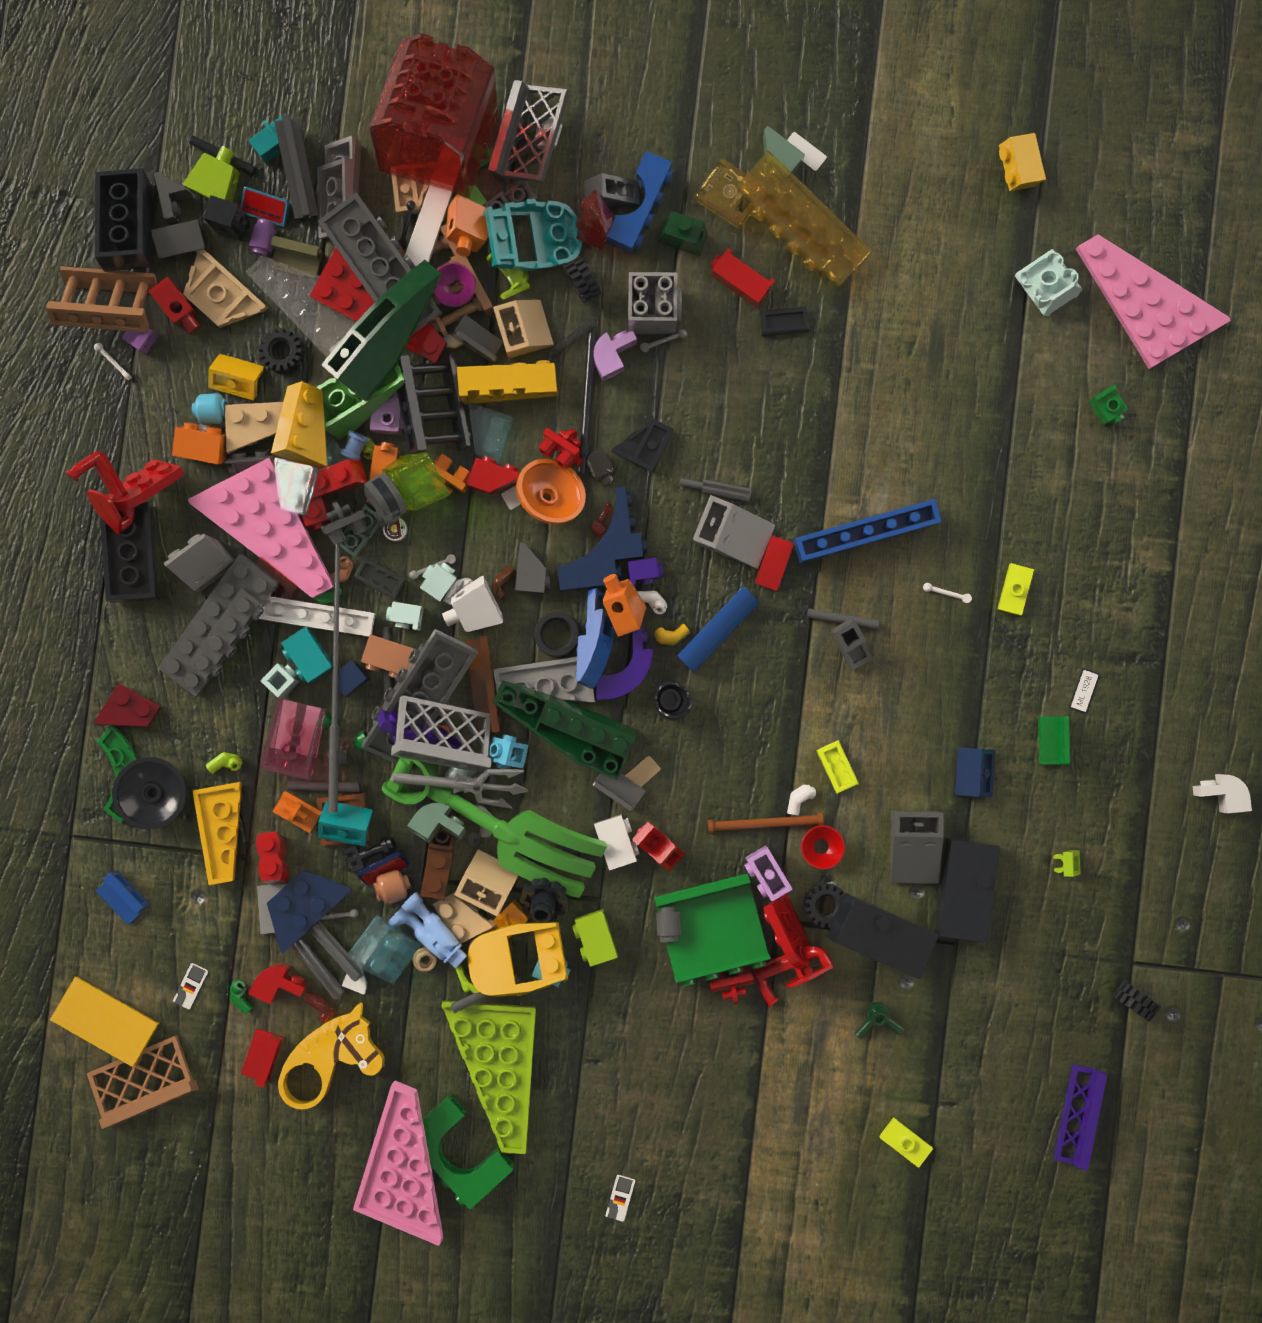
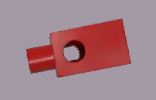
[148,277,200,334]

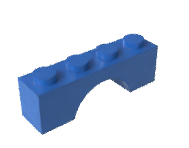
[606,151,674,255]

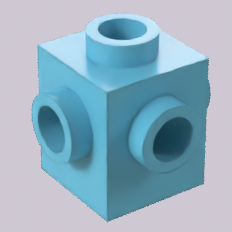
[488,734,529,769]

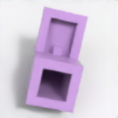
[594,331,637,381]

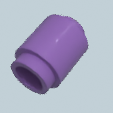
[248,219,277,257]

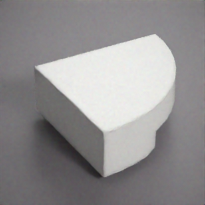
[342,974,367,994]

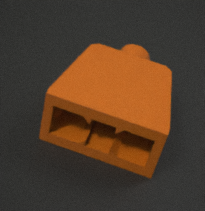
[446,194,489,256]
[603,574,646,637]

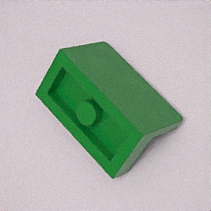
[1038,716,1070,765]

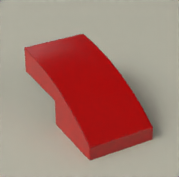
[755,535,794,591]

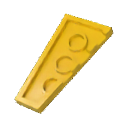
[193,782,242,885]

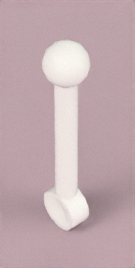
[94,343,132,380]
[923,583,972,603]

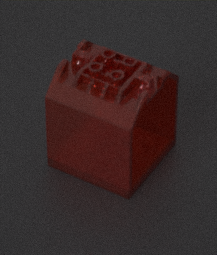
[369,33,498,198]

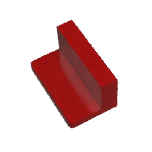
[241,1028,284,1088]

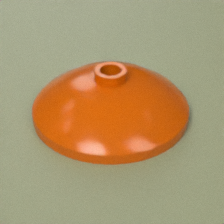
[516,458,586,525]

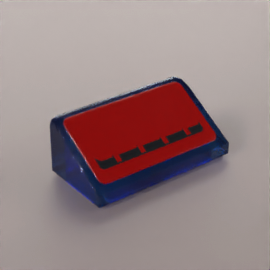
[356,850,410,886]

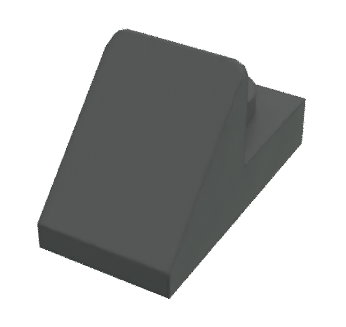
[154,172,192,226]

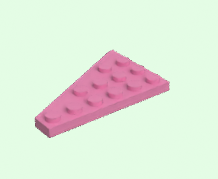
[1076,234,1231,369]
[188,458,335,598]

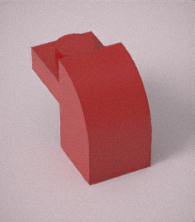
[632,822,685,872]
[248,963,309,1004]

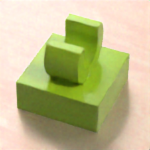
[1053,850,1080,877]

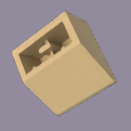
[493,300,554,359]
[454,849,519,916]

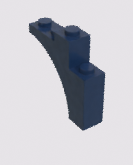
[557,486,647,592]

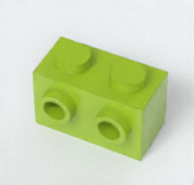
[572,909,618,967]

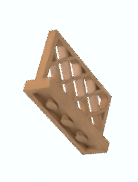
[87,1035,199,1129]

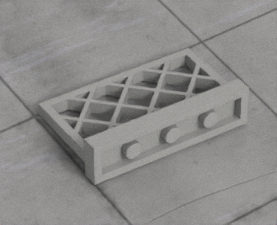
[391,695,491,773]

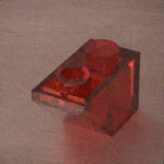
[575,189,615,250]

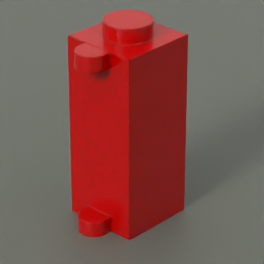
[710,248,775,308]

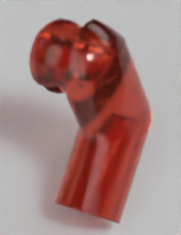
[304,991,335,1023]

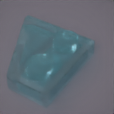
[468,403,514,463]
[274,457,319,516]

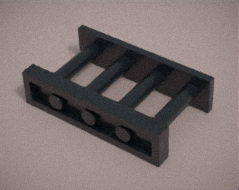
[397,352,471,456]

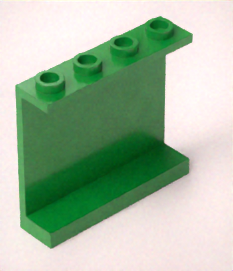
[654,873,770,987]

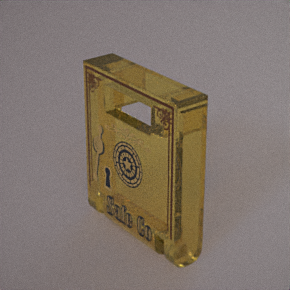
[694,159,767,230]

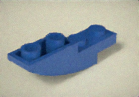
[576,588,615,689]

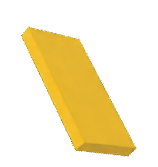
[50,977,160,1067]

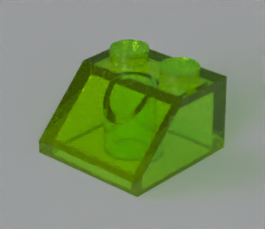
[382,453,450,511]

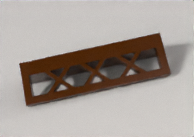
[465,636,502,733]

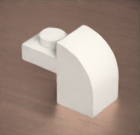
[1192,774,1252,813]

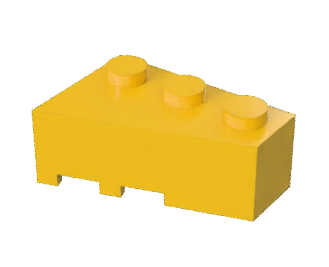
[271,381,327,470]

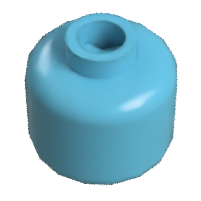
[192,393,229,425]

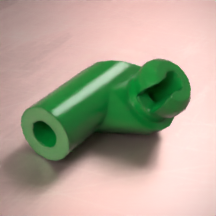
[305,587,342,605]
[230,980,254,1015]

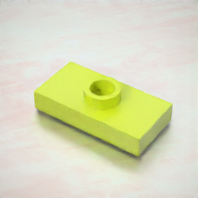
[997,563,1034,616]
[816,740,859,794]
[879,1117,933,1168]

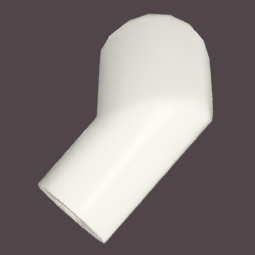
[443,577,473,605]
[637,591,667,615]

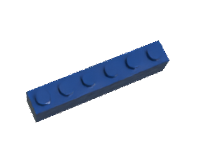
[793,499,942,564]

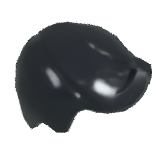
[654,680,692,721]

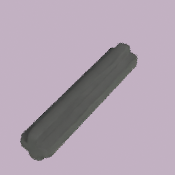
[310,922,365,982]
[292,938,345,1000]

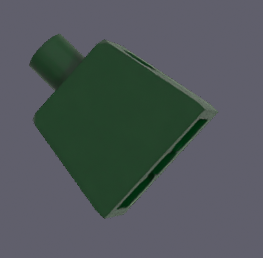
[658,211,708,256]

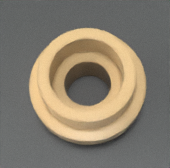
[413,947,437,971]

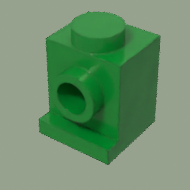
[1088,385,1129,425]

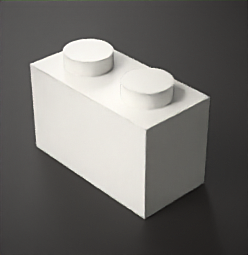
[594,814,640,870]

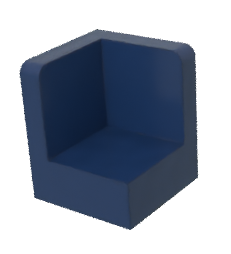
[330,660,370,697]

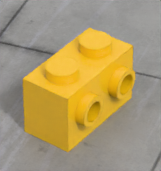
[999,133,1046,191]

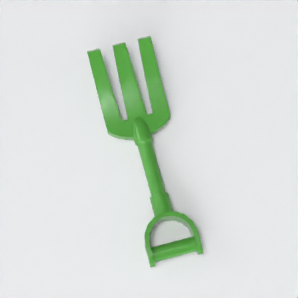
[382,757,607,898]

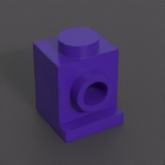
[628,558,664,587]

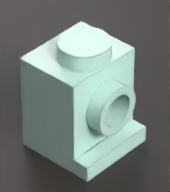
[386,602,424,631]

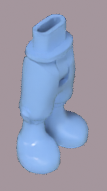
[388,892,467,968]

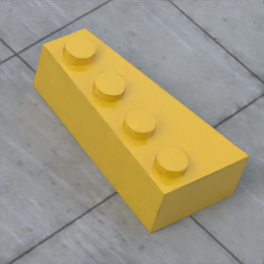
[457,360,558,405]

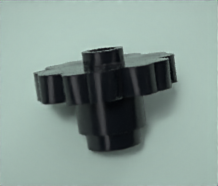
[519,878,569,923]

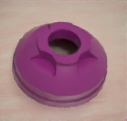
[434,262,476,307]

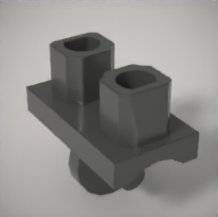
[321,502,367,545]

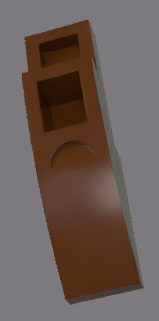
[420,808,460,901]

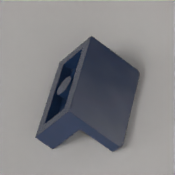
[955,747,996,798]

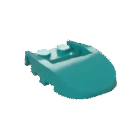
[483,199,582,272]

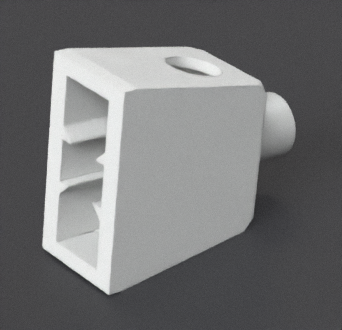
[442,575,503,632]

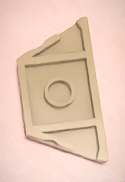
[183,249,268,328]

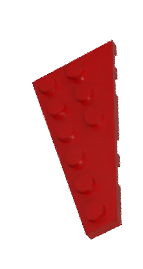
[309,247,447,364]

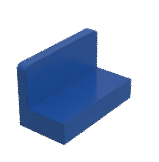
[96,871,150,924]

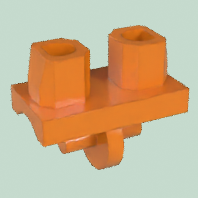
[426,453,471,496]
[272,790,322,833]

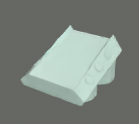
[1015,249,1082,316]

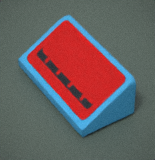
[240,186,292,228]

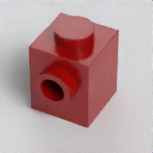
[299,497,333,531]

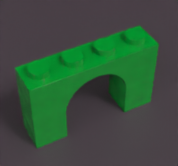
[422,1092,515,1210]

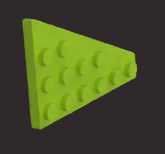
[442,1001,536,1154]

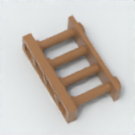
[399,224,494,337]
[46,266,158,332]

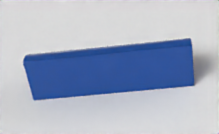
[677,586,759,673]

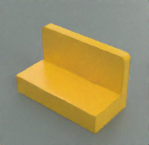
[208,354,264,401]

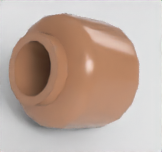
[373,870,411,905]

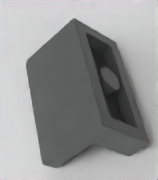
[151,219,205,258]
[450,314,503,362]
[592,773,646,812]

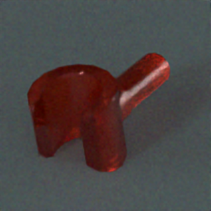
[591,503,612,537]

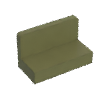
[270,236,323,280]

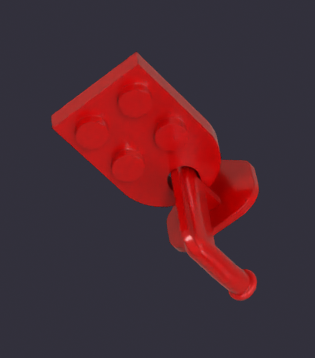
[65,451,185,534]
[753,893,834,1008]

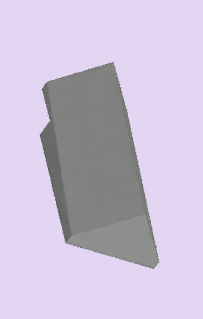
[317,136,361,239]

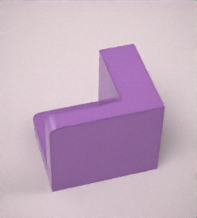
[122,328,159,355]

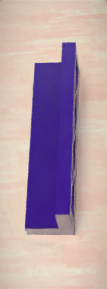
[1053,1064,1107,1171]

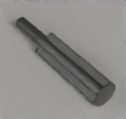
[679,478,752,502]

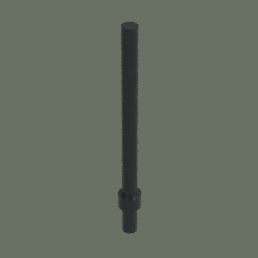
[578,333,597,475]

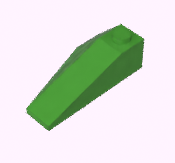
[316,363,406,439]

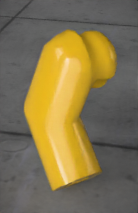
[654,624,691,646]

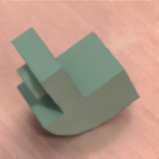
[407,803,466,843]

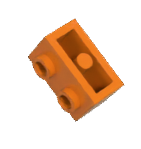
[172,422,227,464]

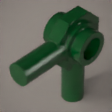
[855,1002,904,1039]

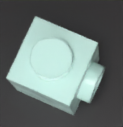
[420,562,456,601]
[261,663,300,699]

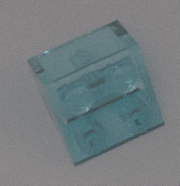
[348,915,422,984]

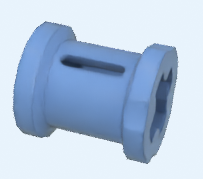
[340,430,369,460]

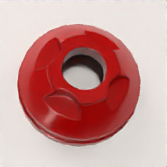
[801,825,845,869]

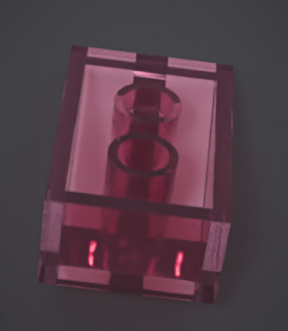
[259,698,326,782]

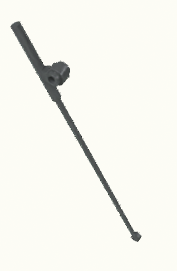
[327,527,349,813]

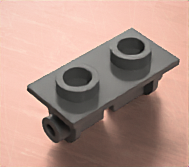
[225,449,278,475]

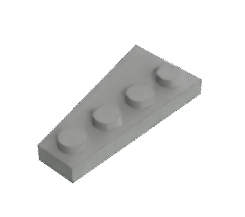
[493,657,595,702]

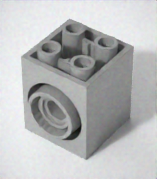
[628,272,682,334]

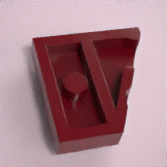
[93,683,161,728]

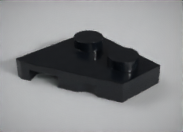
[611,418,674,472]

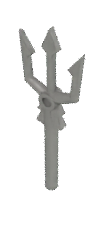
[391,769,528,809]

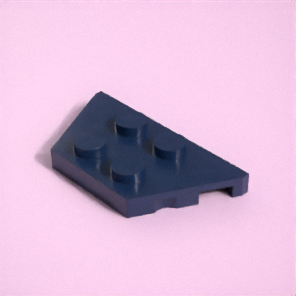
[267,869,353,954]

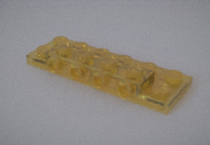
[735,150,871,287]

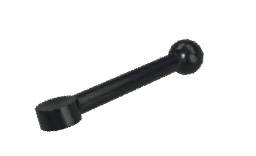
[398,201,416,249]

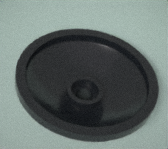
[112,757,187,830]

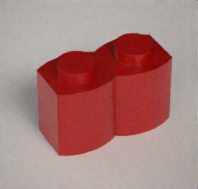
[256,831,289,885]

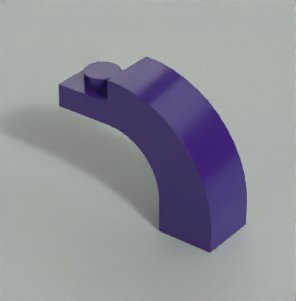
[596,625,652,700]

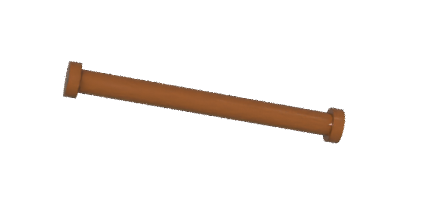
[707,812,824,834]

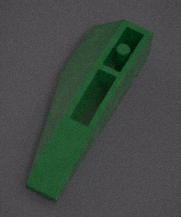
[321,260,443,402]
[493,680,638,780]

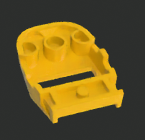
[468,922,568,997]

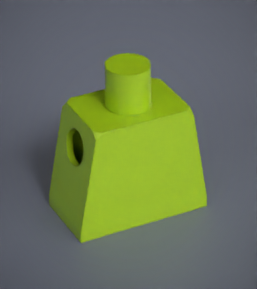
[183,146,240,202]

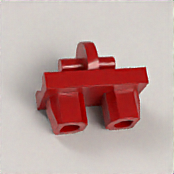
[538,428,583,470]
[710,966,754,1005]

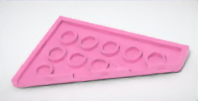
[353,1081,443,1246]

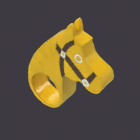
[278,1002,385,1109]

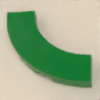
[96,725,137,824]

